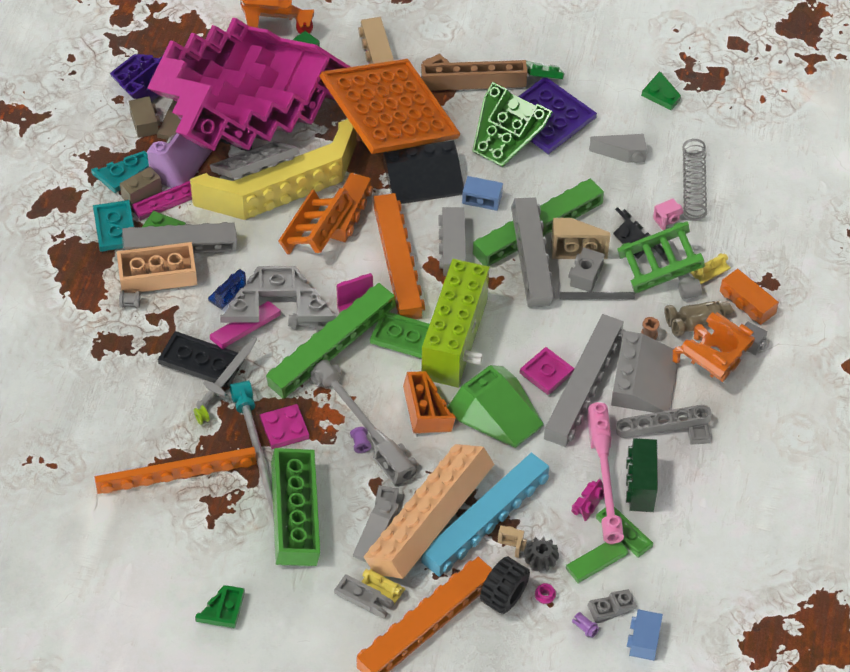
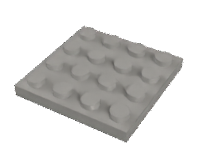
[210,141,300,180]

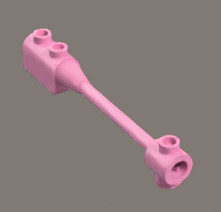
[587,402,624,544]

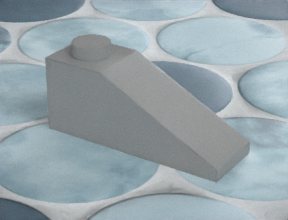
[589,134,647,163]
[353,497,399,562]

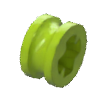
[193,405,210,425]

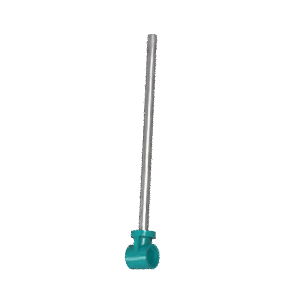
[230,380,274,521]

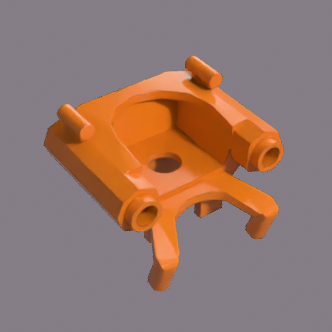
[673,312,755,382]

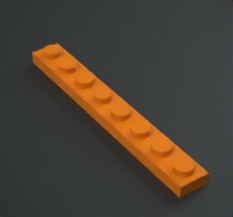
[94,447,257,494]

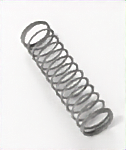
[682,139,707,221]

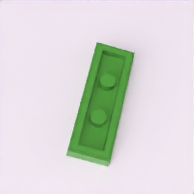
[596,507,653,558]
[566,542,628,583]

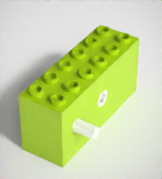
[421,258,489,388]

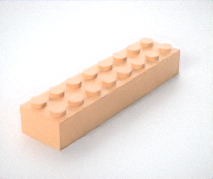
[364,444,495,579]

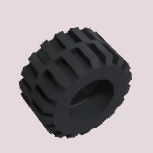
[480,556,530,614]

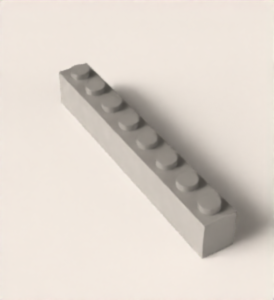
[544,314,625,447]

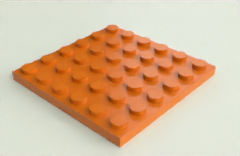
[320,59,460,154]

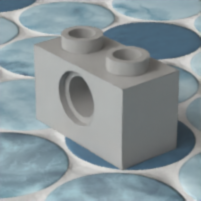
[568,247,605,292]

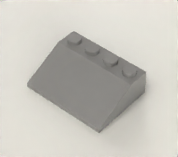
[611,331,677,413]

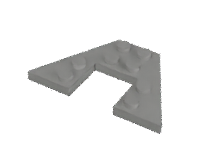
[220,266,336,323]

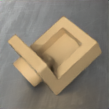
[498,525,527,558]

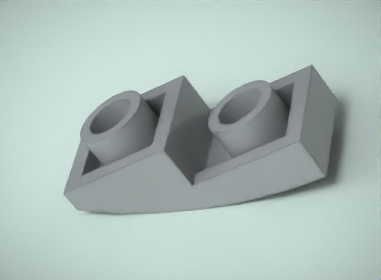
[587,589,637,622]

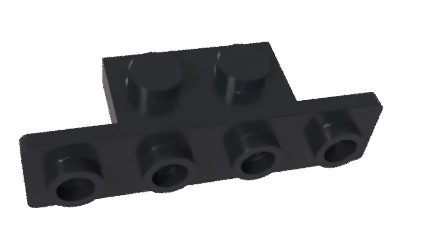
[613,207,668,261]

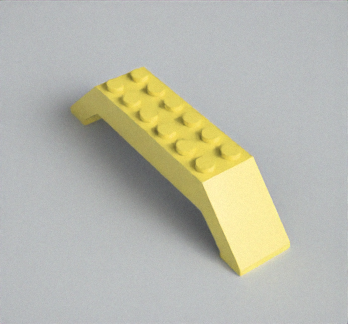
[190,119,357,220]

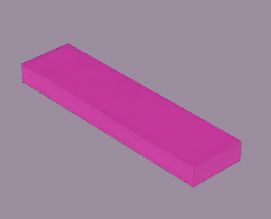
[132,181,192,221]
[210,301,281,349]

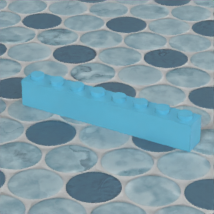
[421,452,549,577]

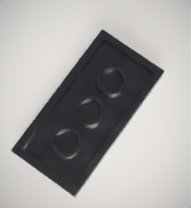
[158,331,245,388]

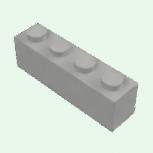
[438,207,466,276]

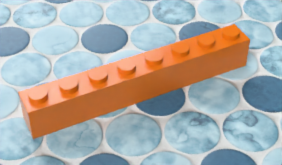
[374,193,425,319]
[356,556,492,672]

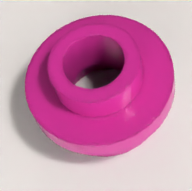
[535,583,556,604]

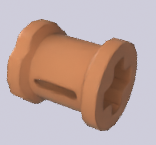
[641,317,660,340]

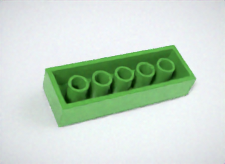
[271,448,320,566]

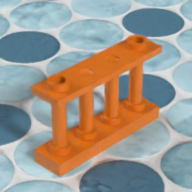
[278,188,354,254]

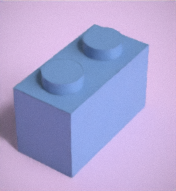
[462,176,503,211]
[627,609,663,661]

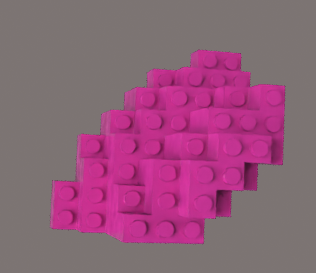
[148,18,351,151]

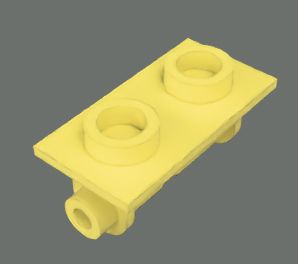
[690,253,731,284]
[361,569,405,604]

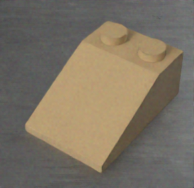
[551,218,610,259]

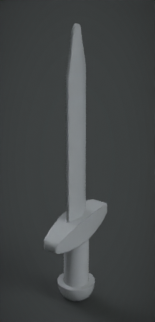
[196,337,257,409]

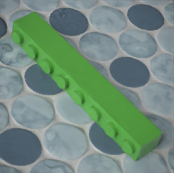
[473,178,604,266]
[266,283,396,399]

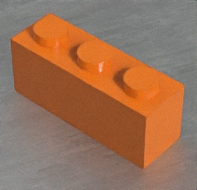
[720,268,779,325]

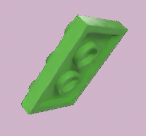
[370,312,430,359]

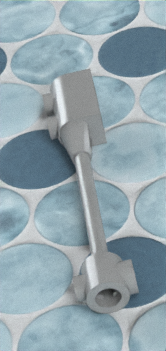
[311,360,417,486]

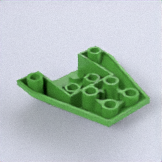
[472,82,553,167]
[447,365,544,448]

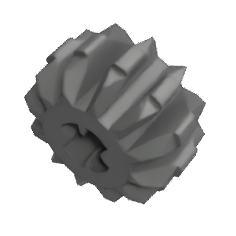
[524,536,559,572]

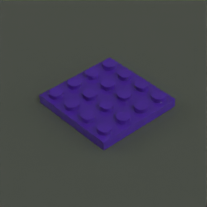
[518,77,597,154]

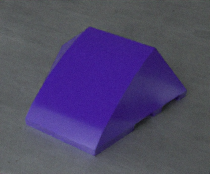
[110,54,162,102]

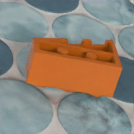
[403,371,456,433]

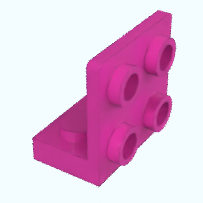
[336,273,373,313]

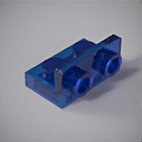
[208,269,246,310]

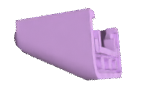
[147,117,212,188]

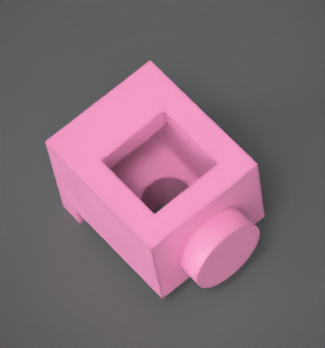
[653,199,683,230]

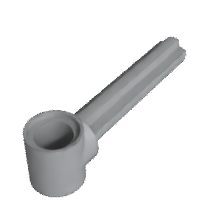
[668,240,702,300]

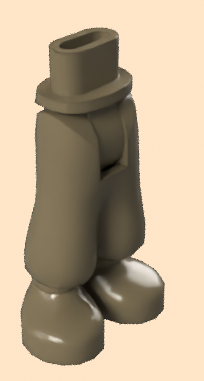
[664,301,733,337]

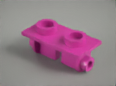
[571,479,604,521]

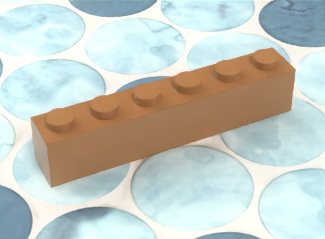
[421,60,527,91]

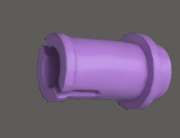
[572,612,599,638]

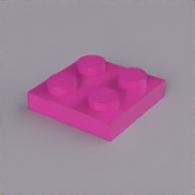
[520,347,575,395]
[260,404,309,450]

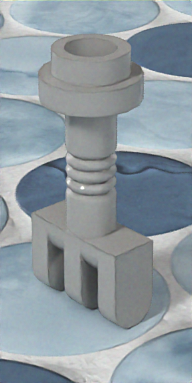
[288,313,328,332]

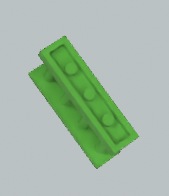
[617,222,705,294]

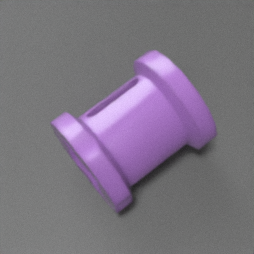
[350,427,371,453]

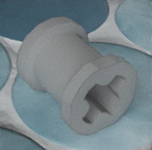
[119,291,141,308]

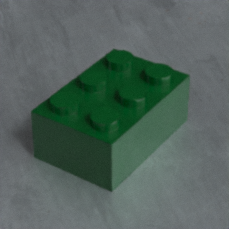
[626,438,658,512]

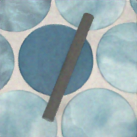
[559,292,635,300]

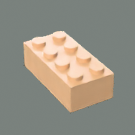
[117,242,197,293]

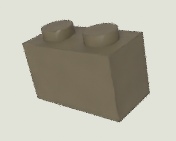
[129,97,161,138]
[120,167,162,208]

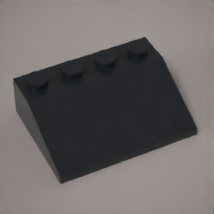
[383,140,464,204]

